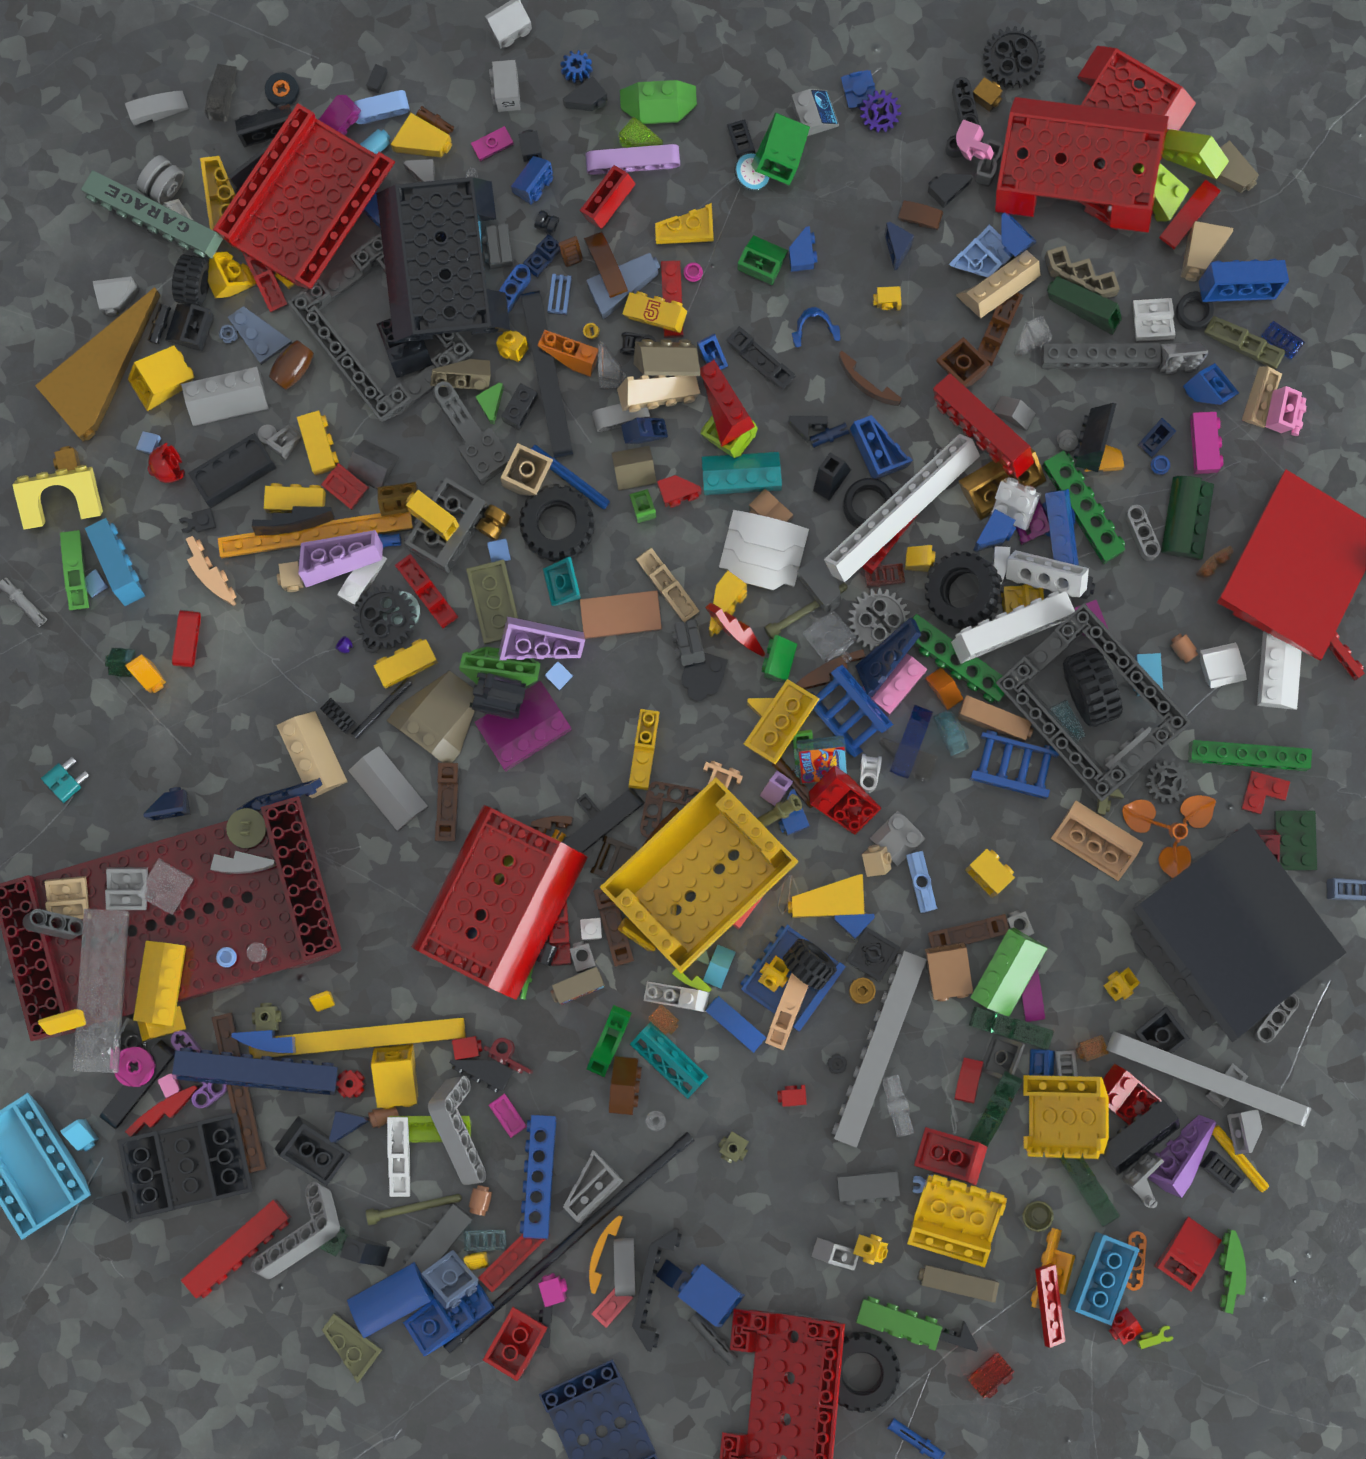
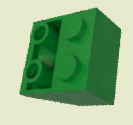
[737,235,788,285]
[762,635,797,683]

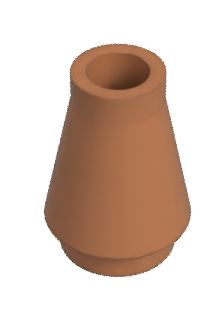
[368,1106,399,1128]

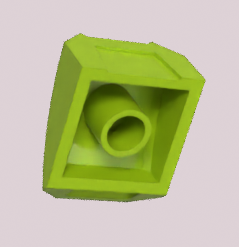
[700,415,758,458]

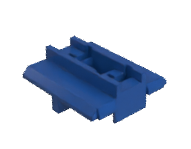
[841,70,878,108]

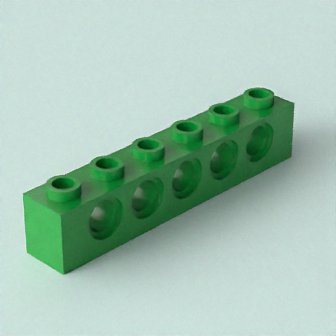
[1042,450,1126,564]
[912,614,1005,704]
[1188,740,1312,771]

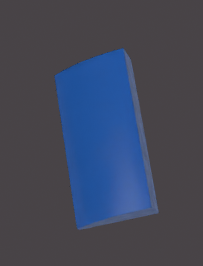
[347,1262,435,1338]

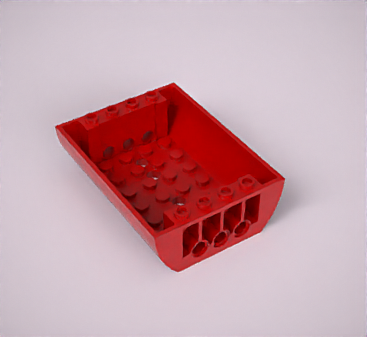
[411,805,588,1000]

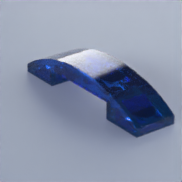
[889,705,933,779]

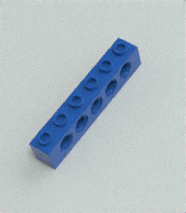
[520,1115,556,1240]

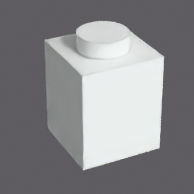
[580,918,603,941]

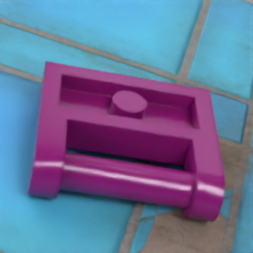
[1014,499,1050,545]

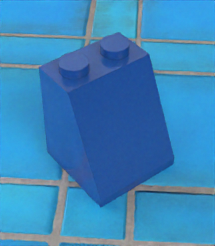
[678,1264,745,1328]

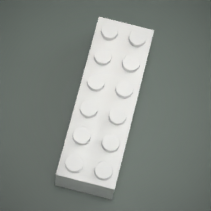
[951,591,1075,664]

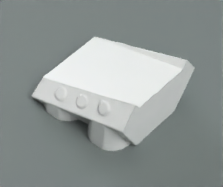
[1200,642,1247,688]

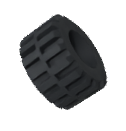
[172,254,209,306]
[783,938,837,990]

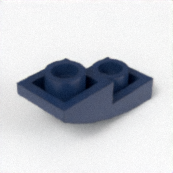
[523,234,560,277]

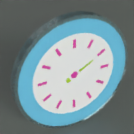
[734,153,770,191]

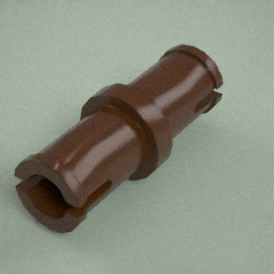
[416,106,454,135]

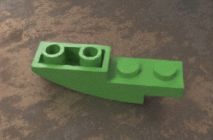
[60,530,89,610]
[1219,1229,1246,1314]

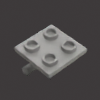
[1121,1152,1164,1208]

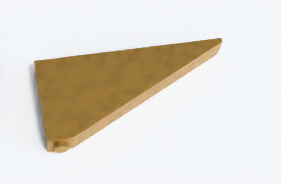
[35,287,161,441]

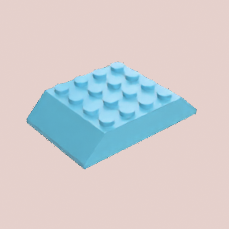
[0,1093,91,1240]

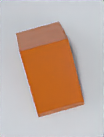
[925,668,963,711]

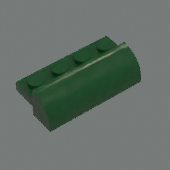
[1161,476,1214,560]

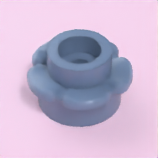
[219,325,238,343]

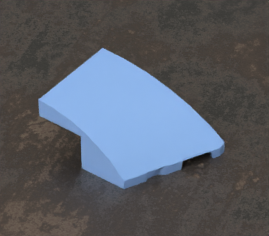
[949,224,1014,278]

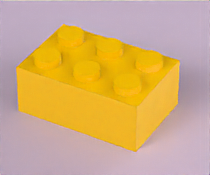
[965,849,1015,898]

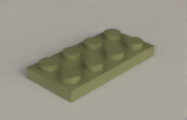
[466,560,519,645]

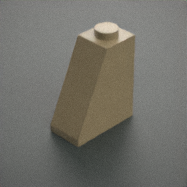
[1201,140,1259,193]

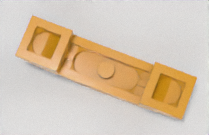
[589,1215,623,1294]

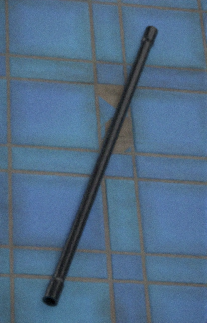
[443,1132,695,1353]

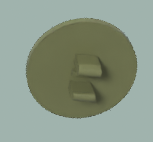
[226,808,266,848]

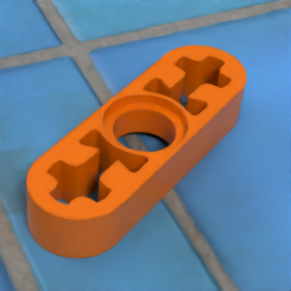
[1126,1231,1147,1291]

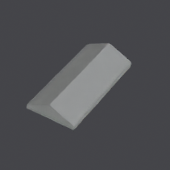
[348,746,428,831]

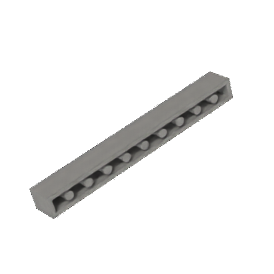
[831,951,927,1148]

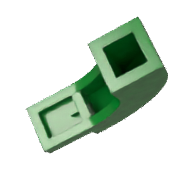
[586,1005,632,1077]

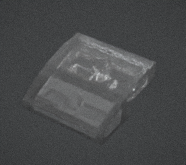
[137,858,193,915]

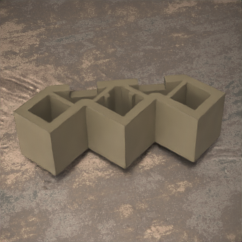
[1044,246,1120,298]

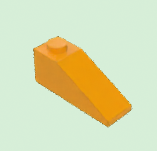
[125,654,166,693]

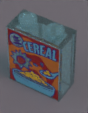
[793,735,848,784]

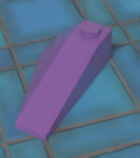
[1148,1115,1216,1198]

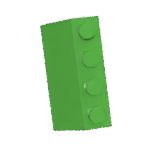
[970,927,1048,1017]

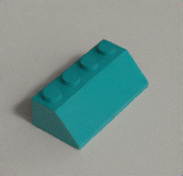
[702,452,782,495]

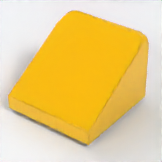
[309,991,335,1012]

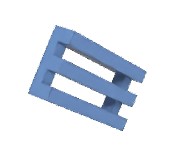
[547,274,572,315]

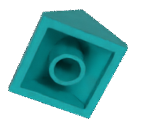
[543,557,581,606]

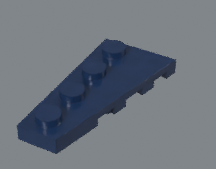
[855,618,921,697]
[237,778,323,811]

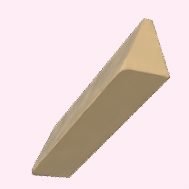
[1242,366,1282,428]

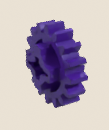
[859,90,901,132]

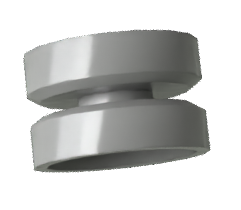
[136,155,185,205]

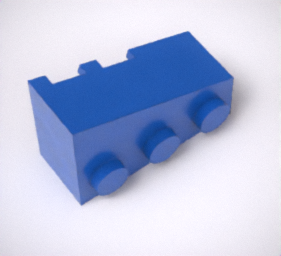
[850,415,913,479]

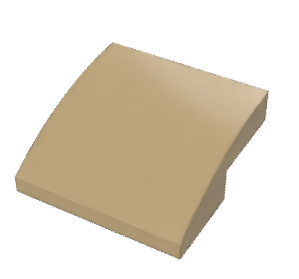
[45,876,89,922]

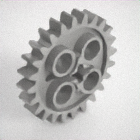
[846,588,910,651]

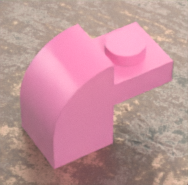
[956,120,994,161]

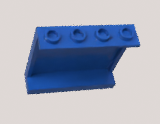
[740,924,846,1032]

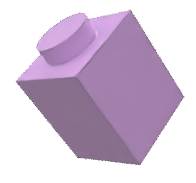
[760,771,793,806]

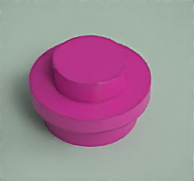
[684,263,703,282]

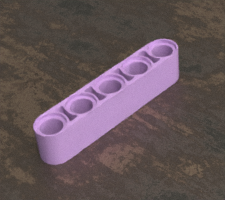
[585,144,680,175]

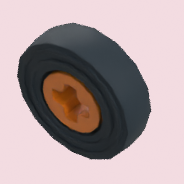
[264,72,299,106]

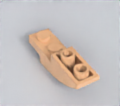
[186,536,237,606]
[765,973,808,1050]

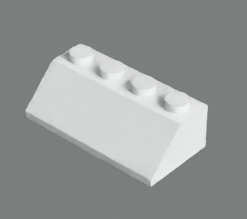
[1257,631,1302,710]

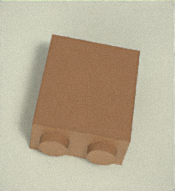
[925,943,973,1001]

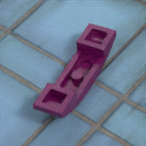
[1021,968,1045,1022]

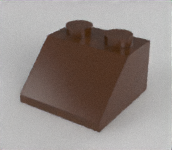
[936,337,990,387]

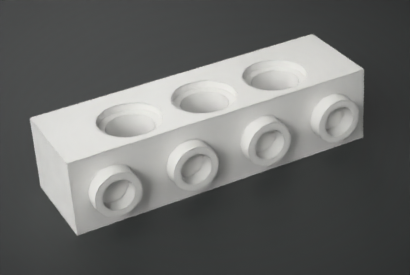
[1006,550,1089,597]

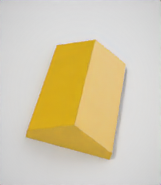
[744,679,819,765]

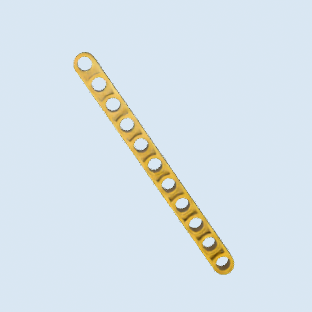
[249,1018,466,1059]

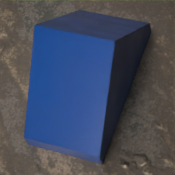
[697,334,728,370]
[834,914,875,940]

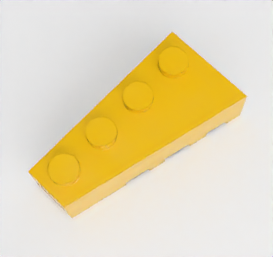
[200,156,235,230]

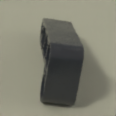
[945,77,983,158]

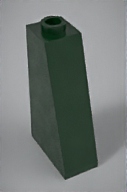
[1047,276,1122,335]

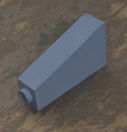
[586,253,660,319]

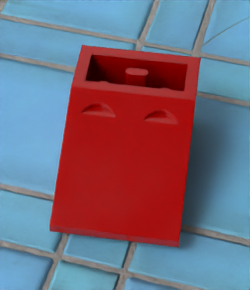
[809,765,881,835]
[1103,1064,1162,1126]
[1154,1216,1222,1292]

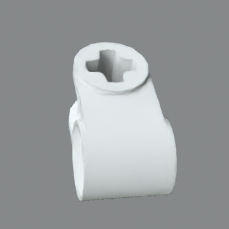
[859,754,882,793]

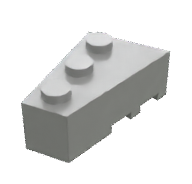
[563,1150,623,1223]

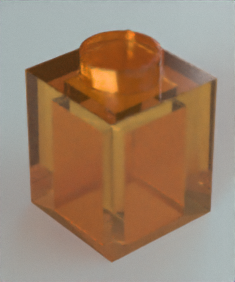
[648,1004,679,1035]
[1076,1035,1109,1062]

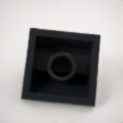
[1134,1007,1190,1054]

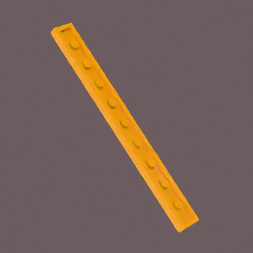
[218,512,413,558]

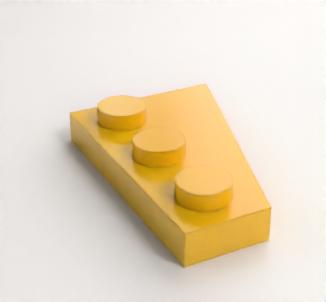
[655,203,714,244]

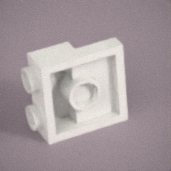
[991,478,1041,530]

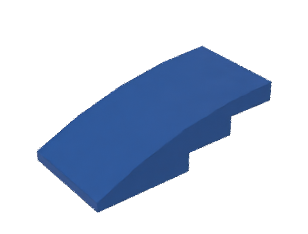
[403,1282,495,1356]

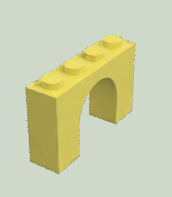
[12,465,103,529]

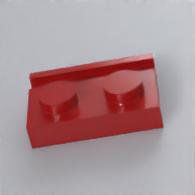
[321,463,369,510]

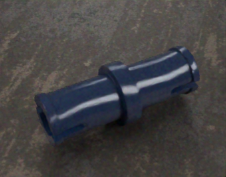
[809,422,850,448]

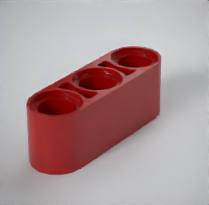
[172,610,201,668]

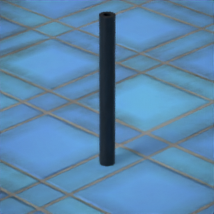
[351,678,412,738]

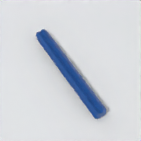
[531,445,610,509]

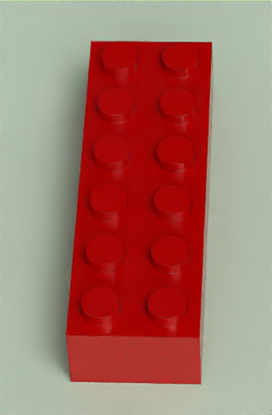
[933,373,1034,478]

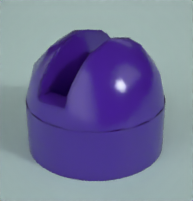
[335,636,353,653]

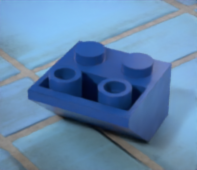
[511,156,553,205]

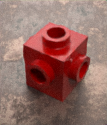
[336,1070,367,1098]
[1108,1307,1143,1345]

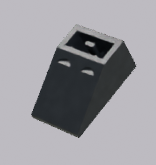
[376,318,433,378]

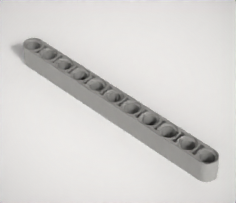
[1106,1031,1311,1127]

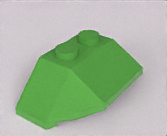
[620,80,697,124]
[459,647,541,686]

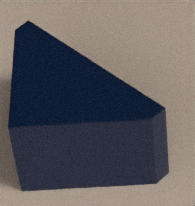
[1138,418,1176,457]

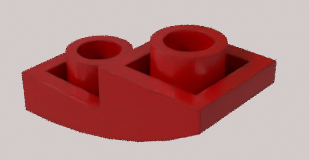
[955,1057,984,1104]

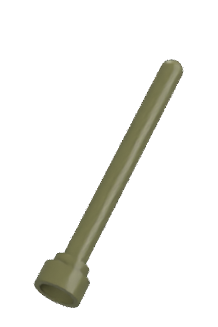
[764,583,848,640]
[366,1194,462,1226]

